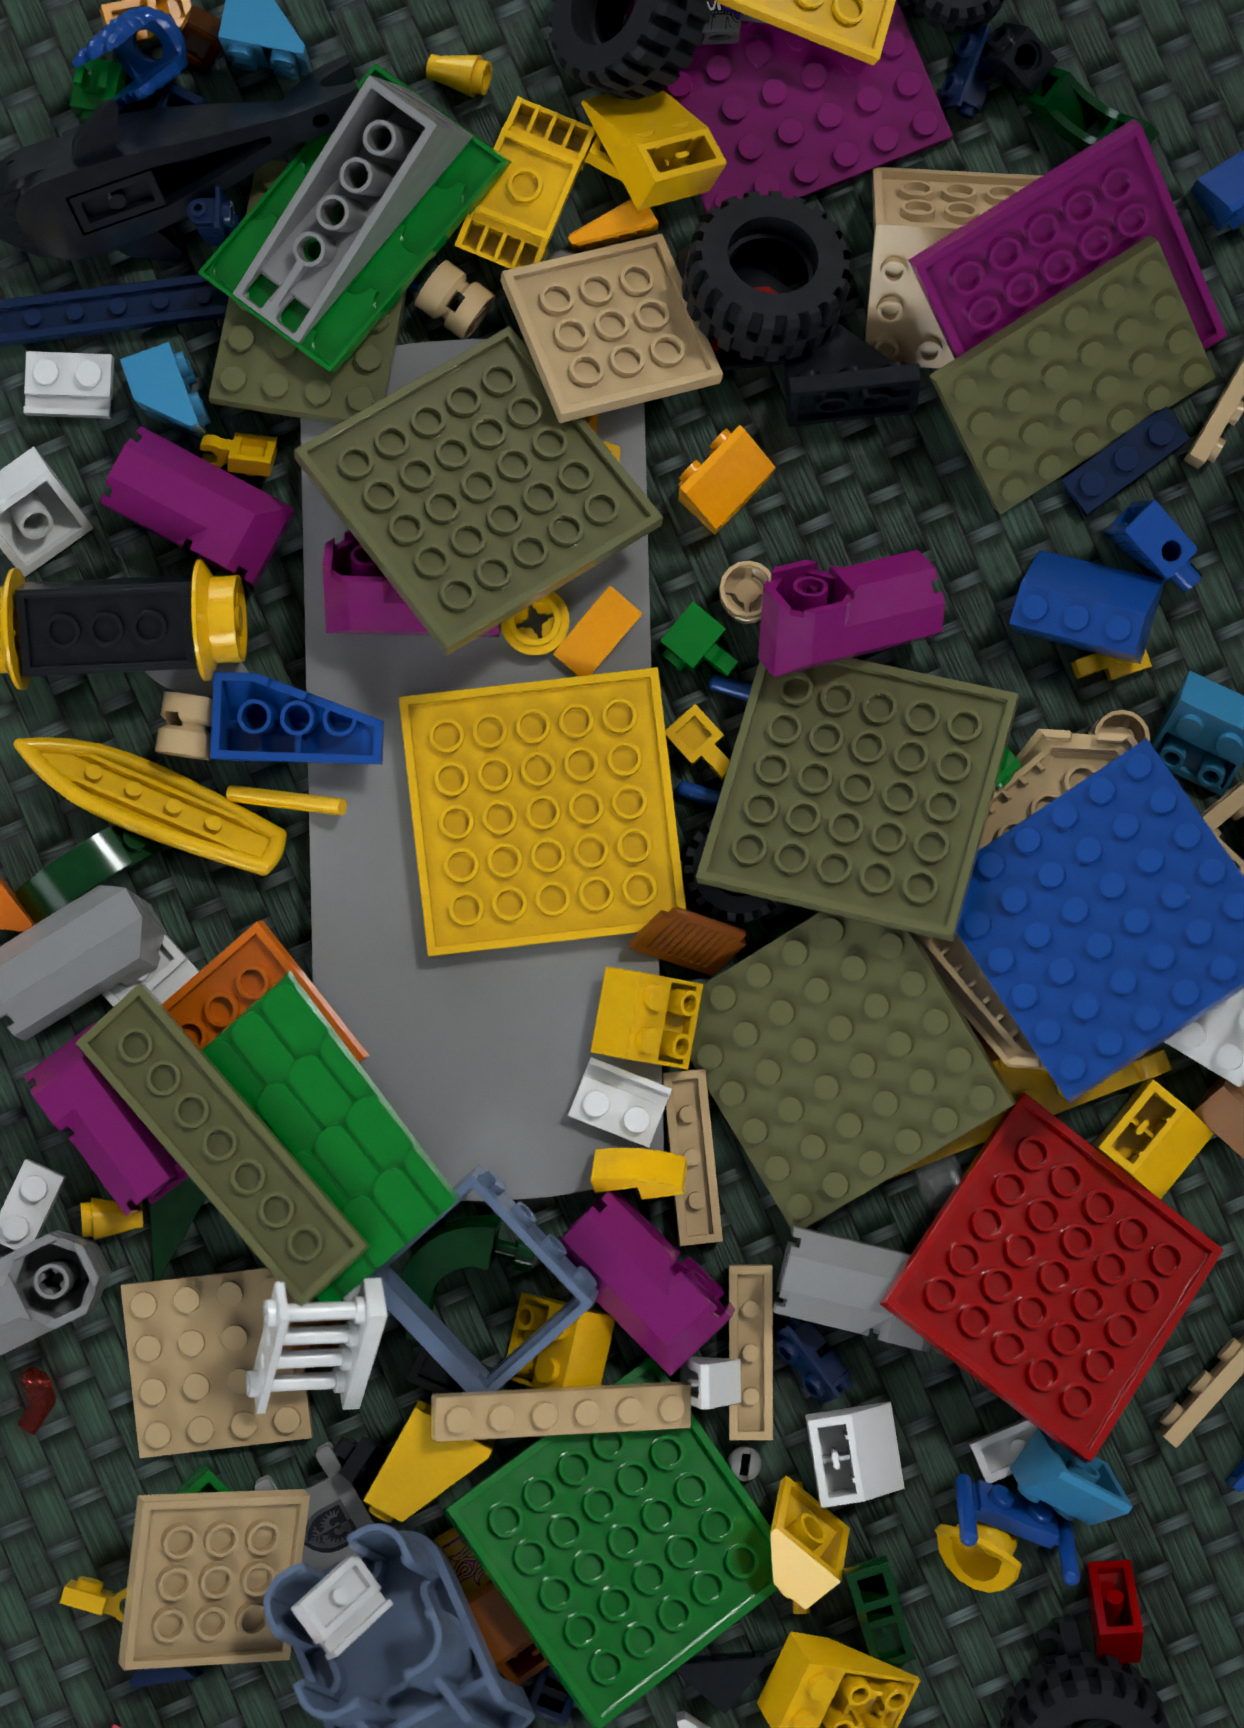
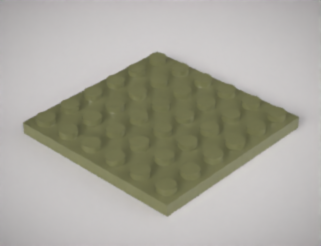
[294,326,663,656]
[696,658,1019,942]
[690,912,1017,1229]

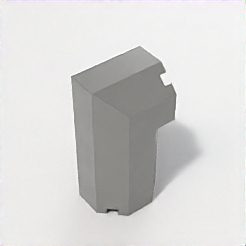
[0,885,167,1041]
[773,1226,943,1354]
[0,1230,112,1356]

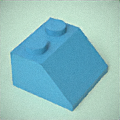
[1010,1428,1133,1526]

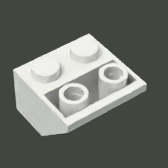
[805,1401,905,1508]

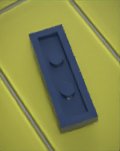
[1060,406,1190,516]

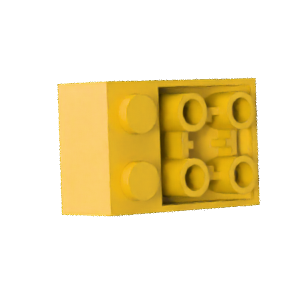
[581,90,727,210]
[757,1631,921,1728]

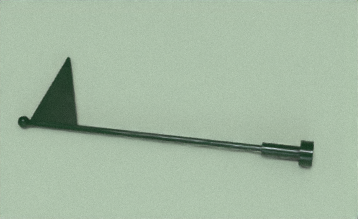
[149,1176,535,1281]

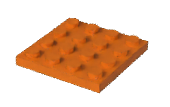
[162,920,370,1064]

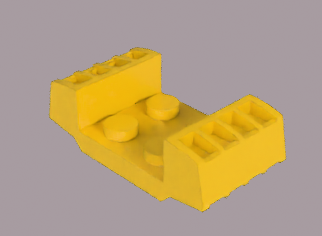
[454,96,596,269]

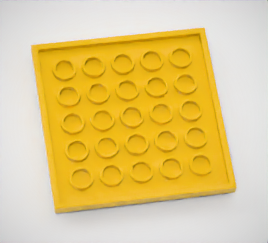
[399,667,686,957]

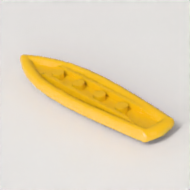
[13,737,287,876]

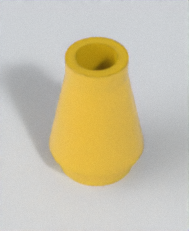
[426,54,492,98]
[80,1198,143,1241]

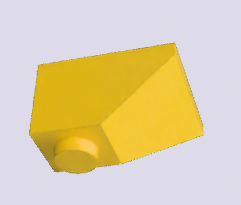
[770,1475,850,1610]

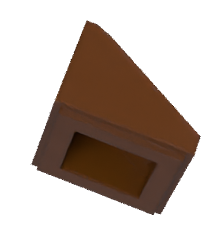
[180,6,222,72]

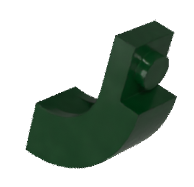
[1018,67,1159,151]
[15,825,162,924]
[400,1216,502,1341]
[843,1555,916,1666]

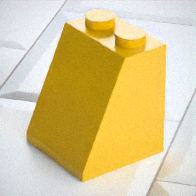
[363,1398,495,1523]

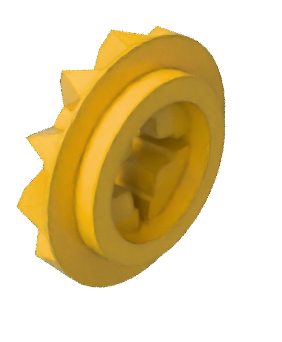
[500,591,570,656]

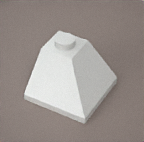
[0,446,93,578]

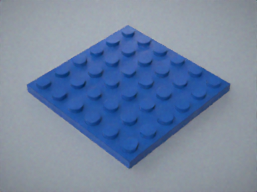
[956,738,1244,1103]

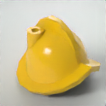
[934,1520,1022,1593]

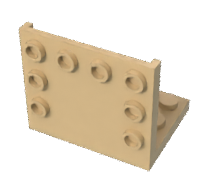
[864,167,1042,368]

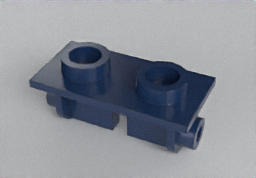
[940,25,994,119]
[187,186,242,245]
[773,1318,852,1404]

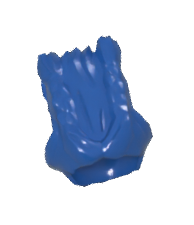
[72,6,189,110]

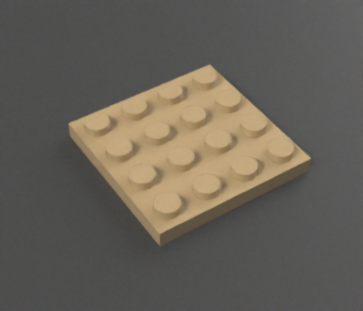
[500,233,723,423]
[120,1267,313,1458]
[118,1489,310,1670]

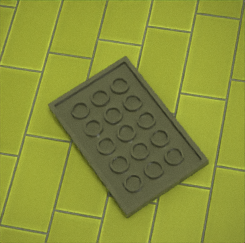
[208,160,407,424]
[929,235,1216,515]

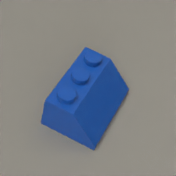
[1009,550,1164,664]

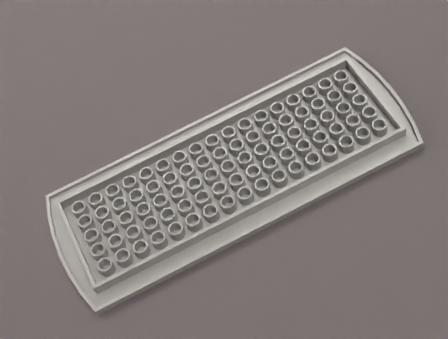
[300,339,664,1201]

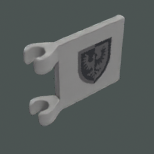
[254,1442,375,1571]

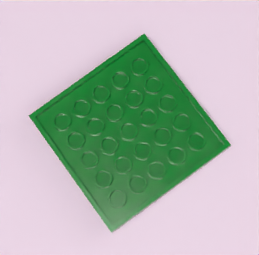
[443,1356,778,1728]

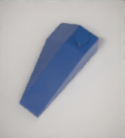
[210,672,384,765]

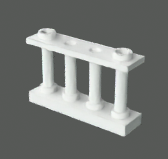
[246,1278,387,1414]

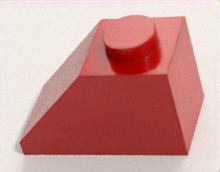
[1087,1559,1144,1664]

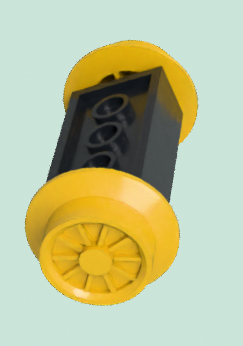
[0,559,248,690]

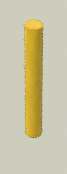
[226,785,347,816]

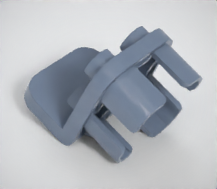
[263,1523,535,1728]

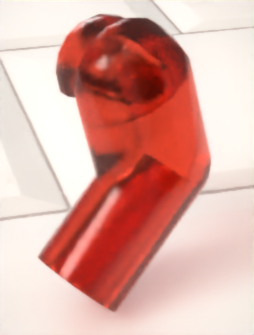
[17,1367,56,1435]

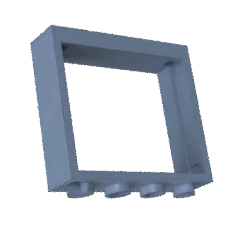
[362,1164,599,1392]

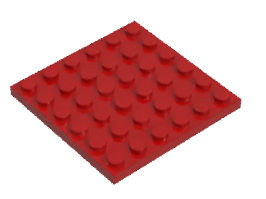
[879,1092,1223,1463]

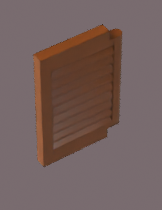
[629,906,746,976]

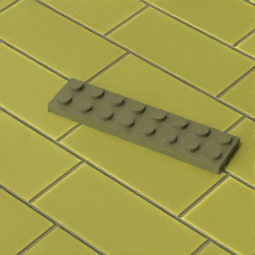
[75,983,371,1307]

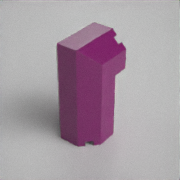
[100,426,297,588]
[323,530,501,638]
[758,550,945,677]
[24,1023,189,1216]
[558,1190,735,1376]

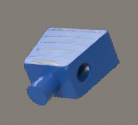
[1103,500,1203,593]

